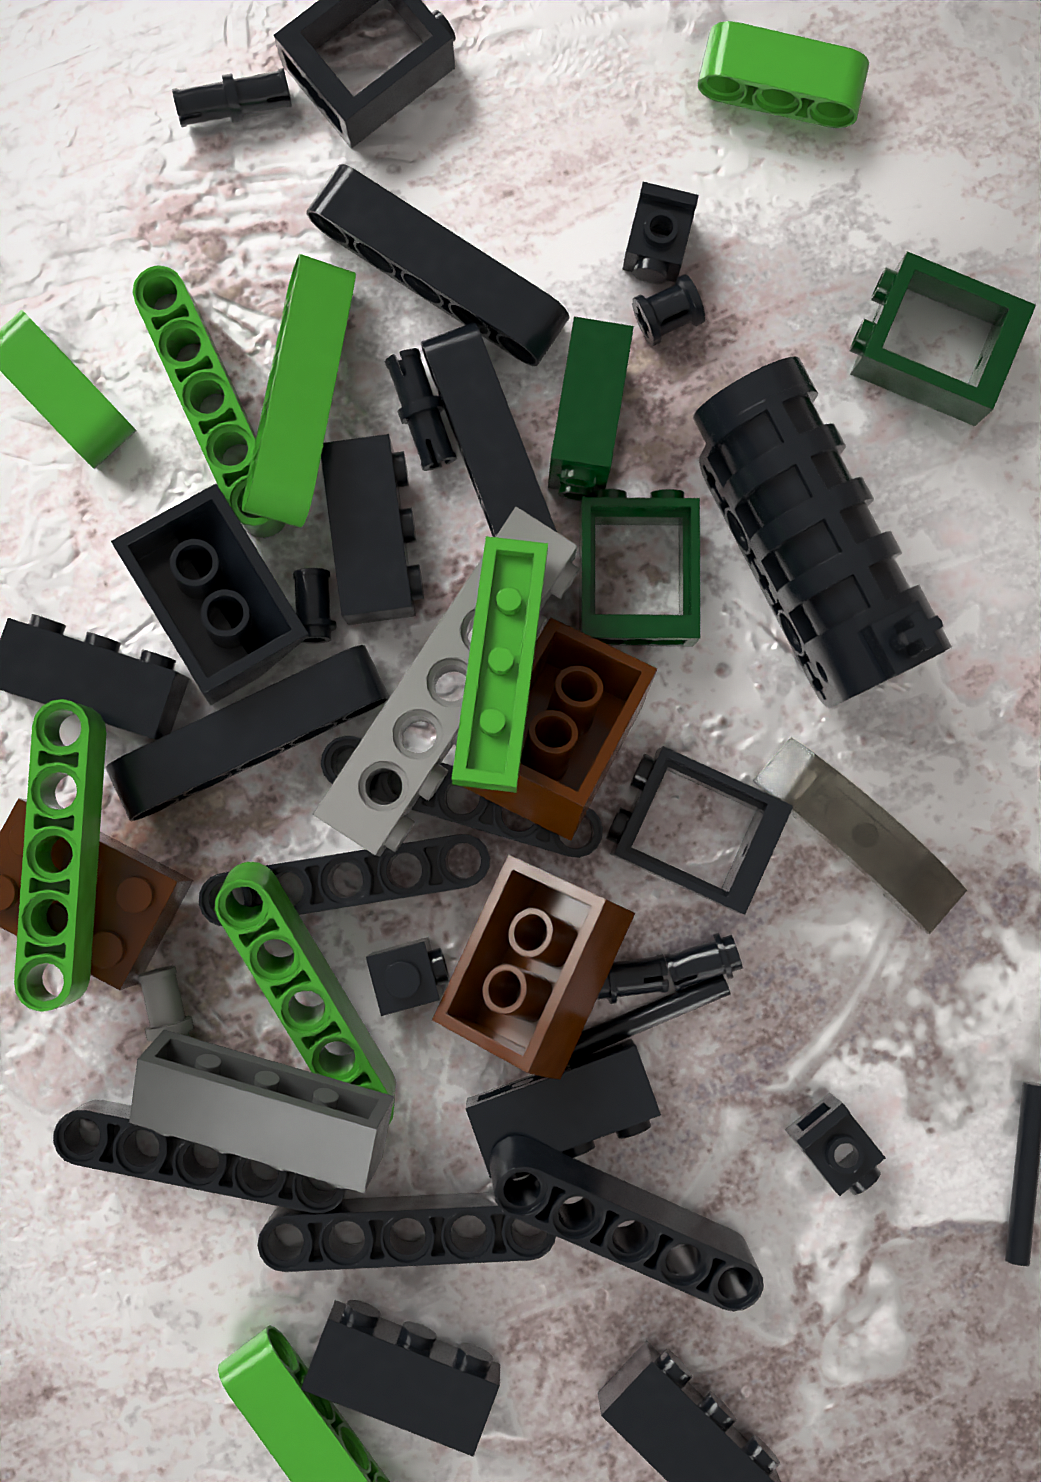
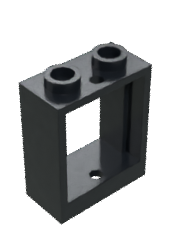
[273,0,456,149]
[606,746,793,915]

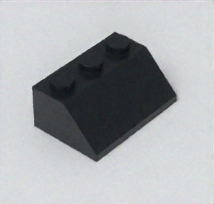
[111,483,309,706]

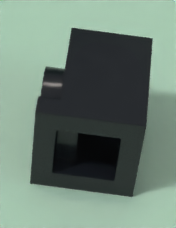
[622,181,699,284]
[785,1093,886,1196]

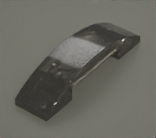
[752,737,967,934]

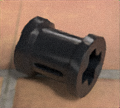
[632,274,705,347]

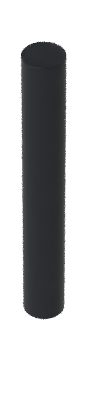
[569,975,731,1063]
[1005,1082,1041,1266]

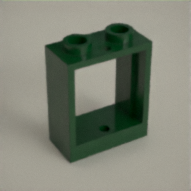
[849,251,1036,426]
[548,316,634,502]
[579,489,700,647]

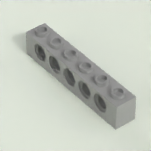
[312,507,580,856]

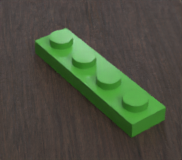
[451,536,548,793]

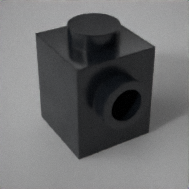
[366,937,450,1016]

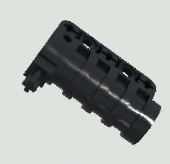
[693,356,952,708]

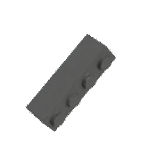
[129,1029,394,1193]

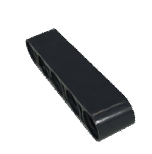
[306,164,570,366]
[420,322,574,583]
[105,645,390,821]
[321,736,603,858]
[199,834,491,926]
[53,1100,347,1213]
[489,1136,764,1312]
[257,1192,556,1272]

